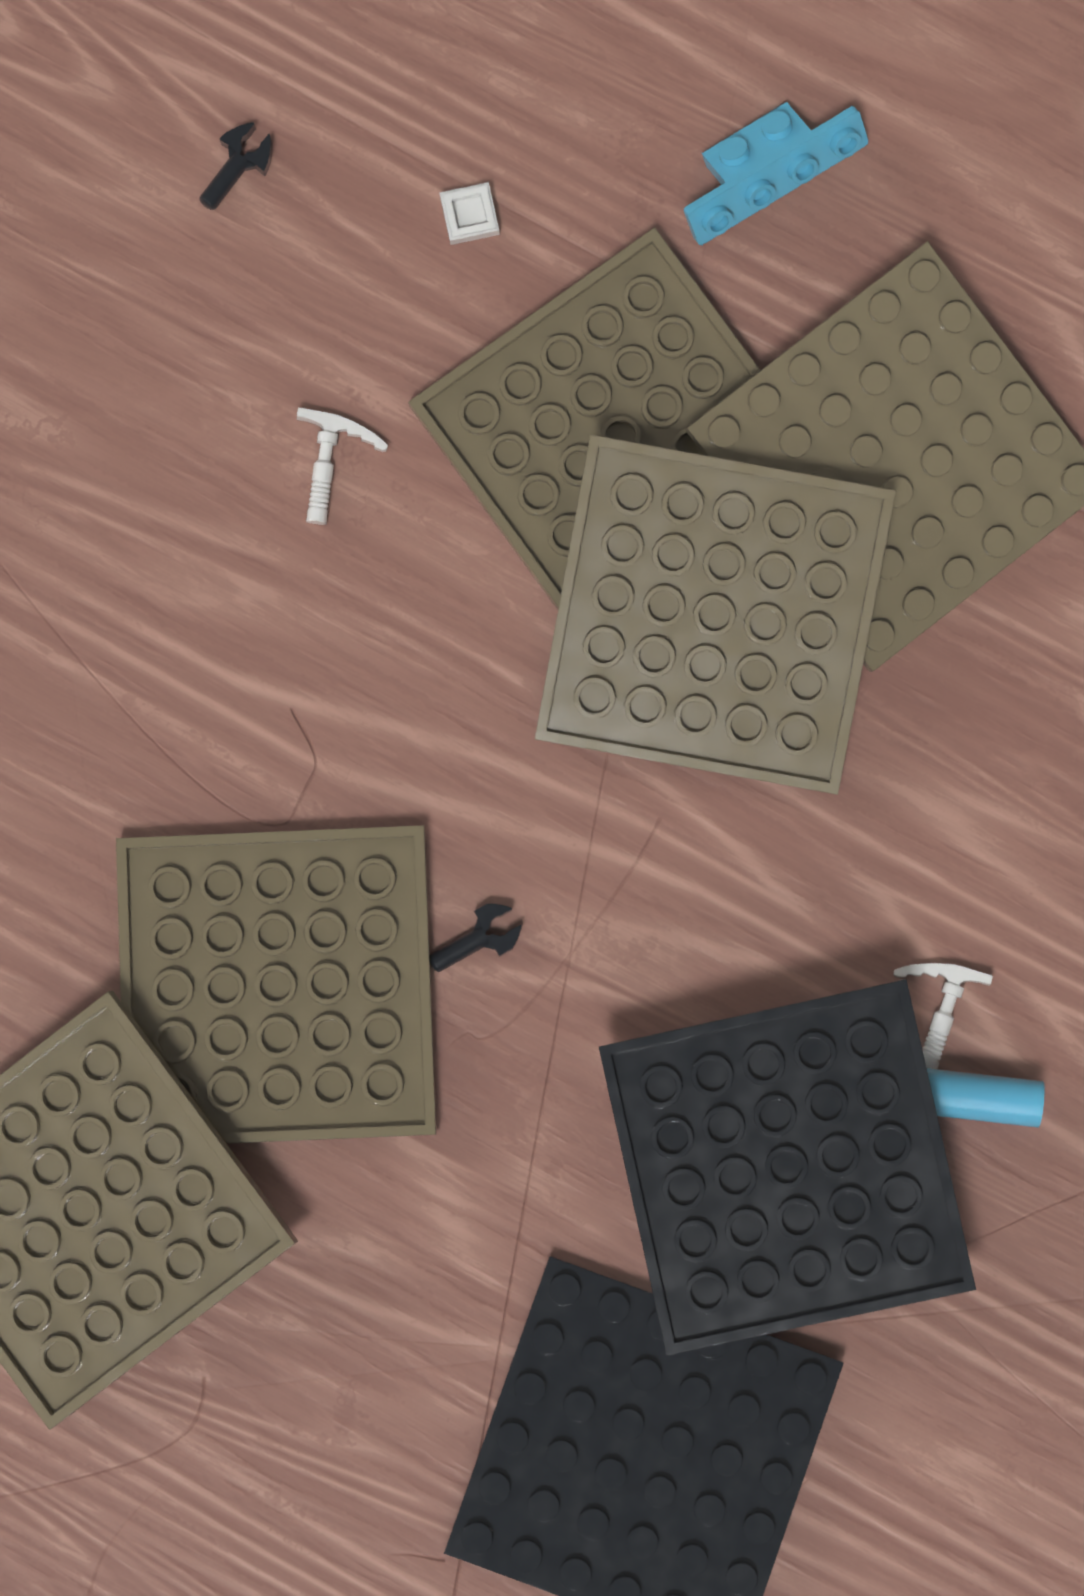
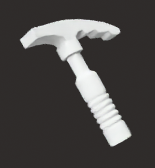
[297,407,388,525]
[894,963,993,1069]

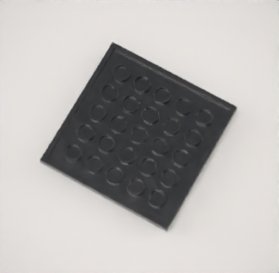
[599,979,976,1355]
[444,1256,844,1596]

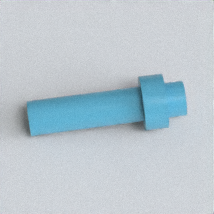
[927,1068,1045,1128]

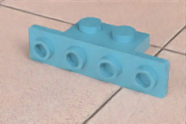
[684,102,869,245]

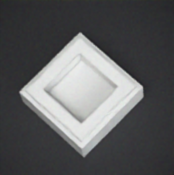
[440,182,500,245]

